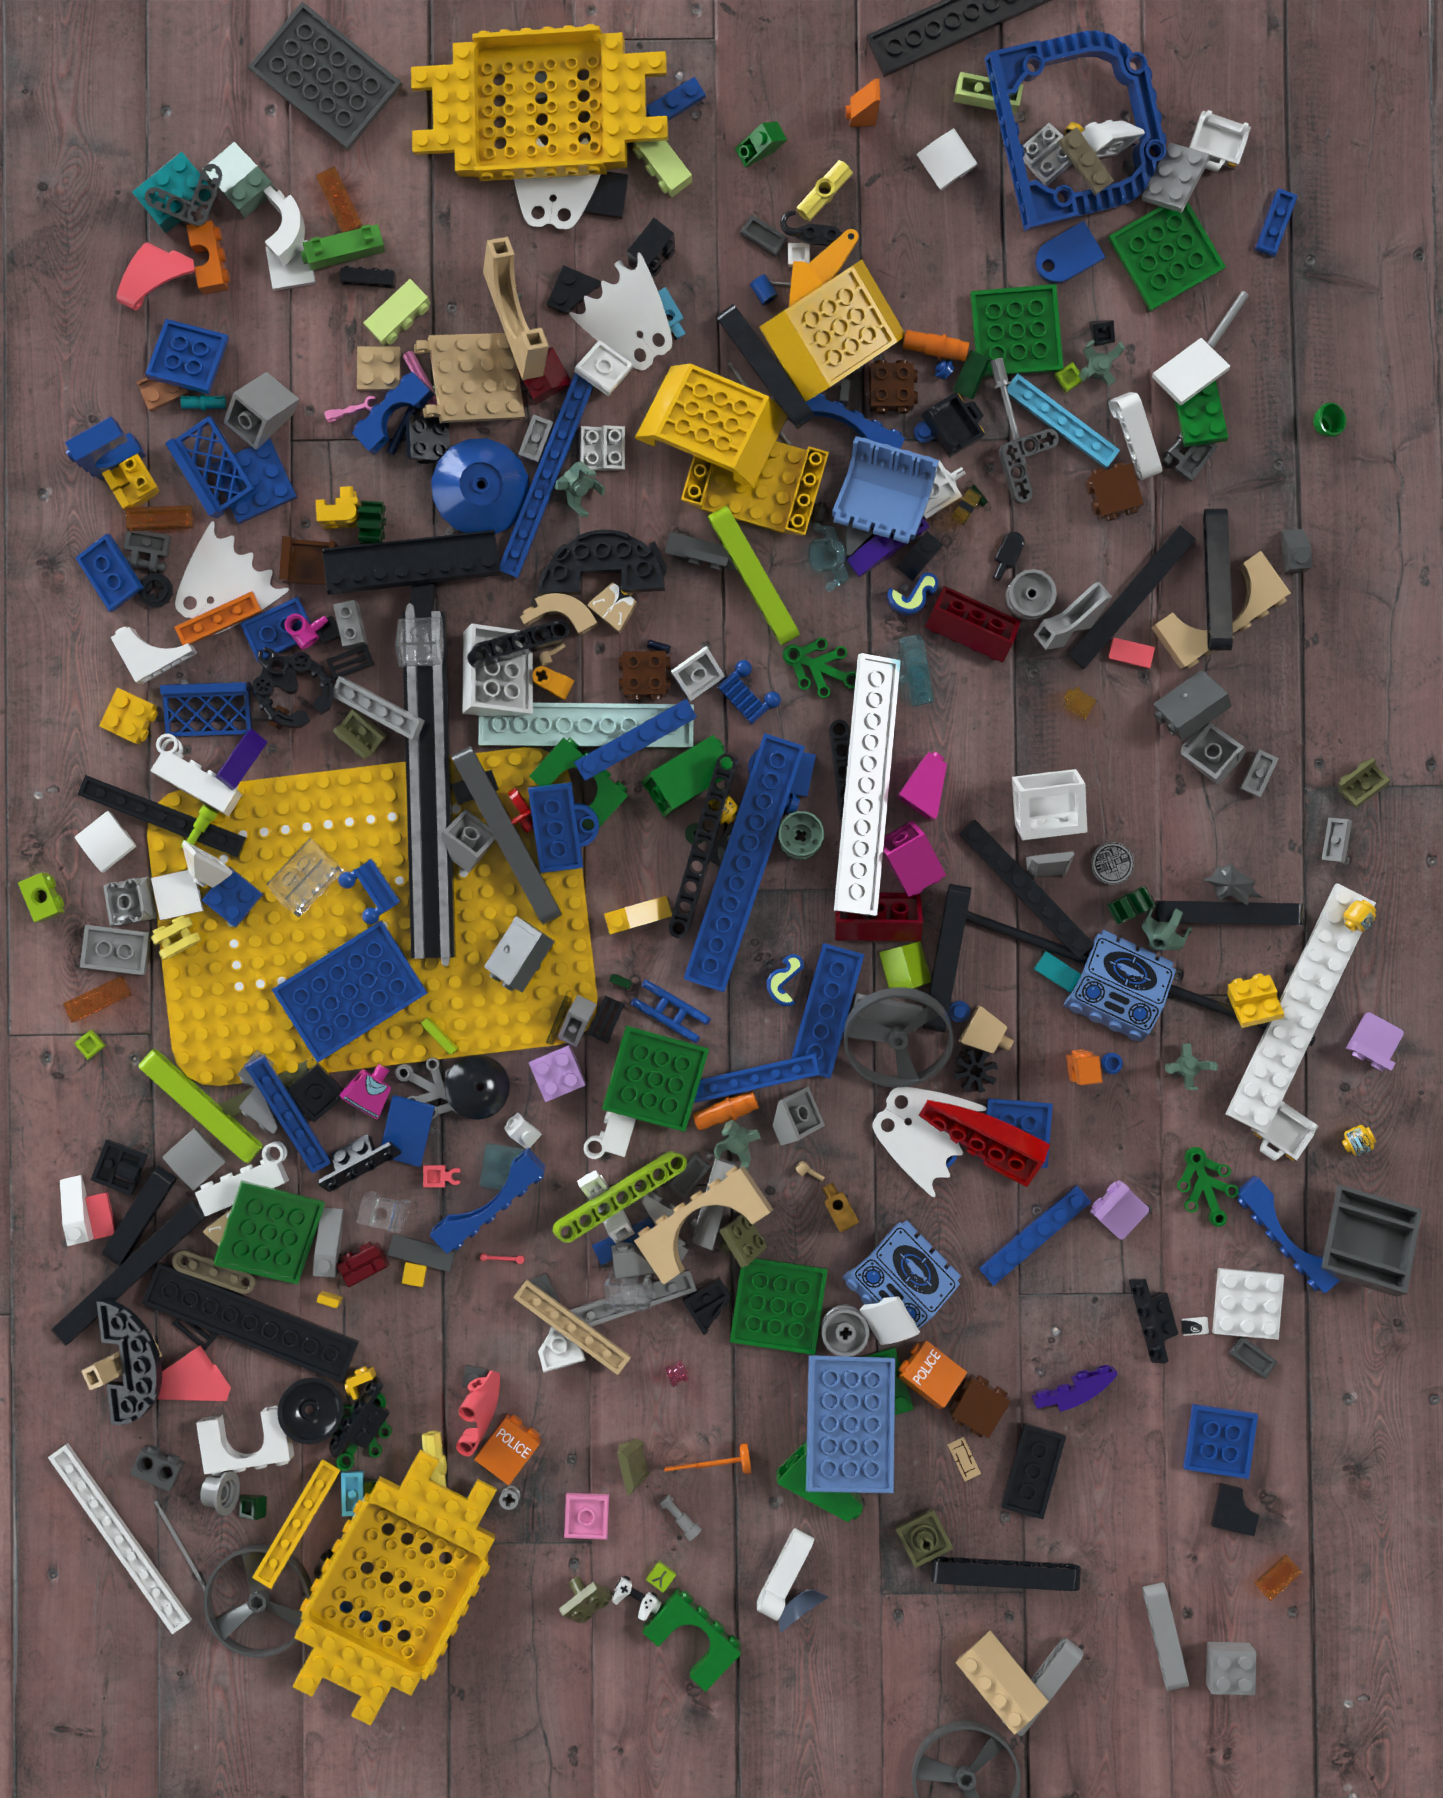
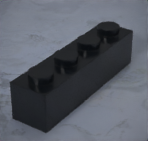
[340,266,396,288]

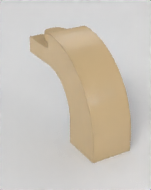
[520,593,598,636]
[81,1337,162,1390]

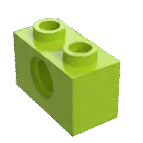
[18,872,65,922]

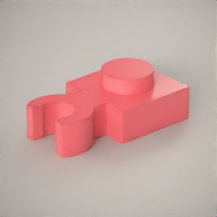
[423,1165,461,1187]

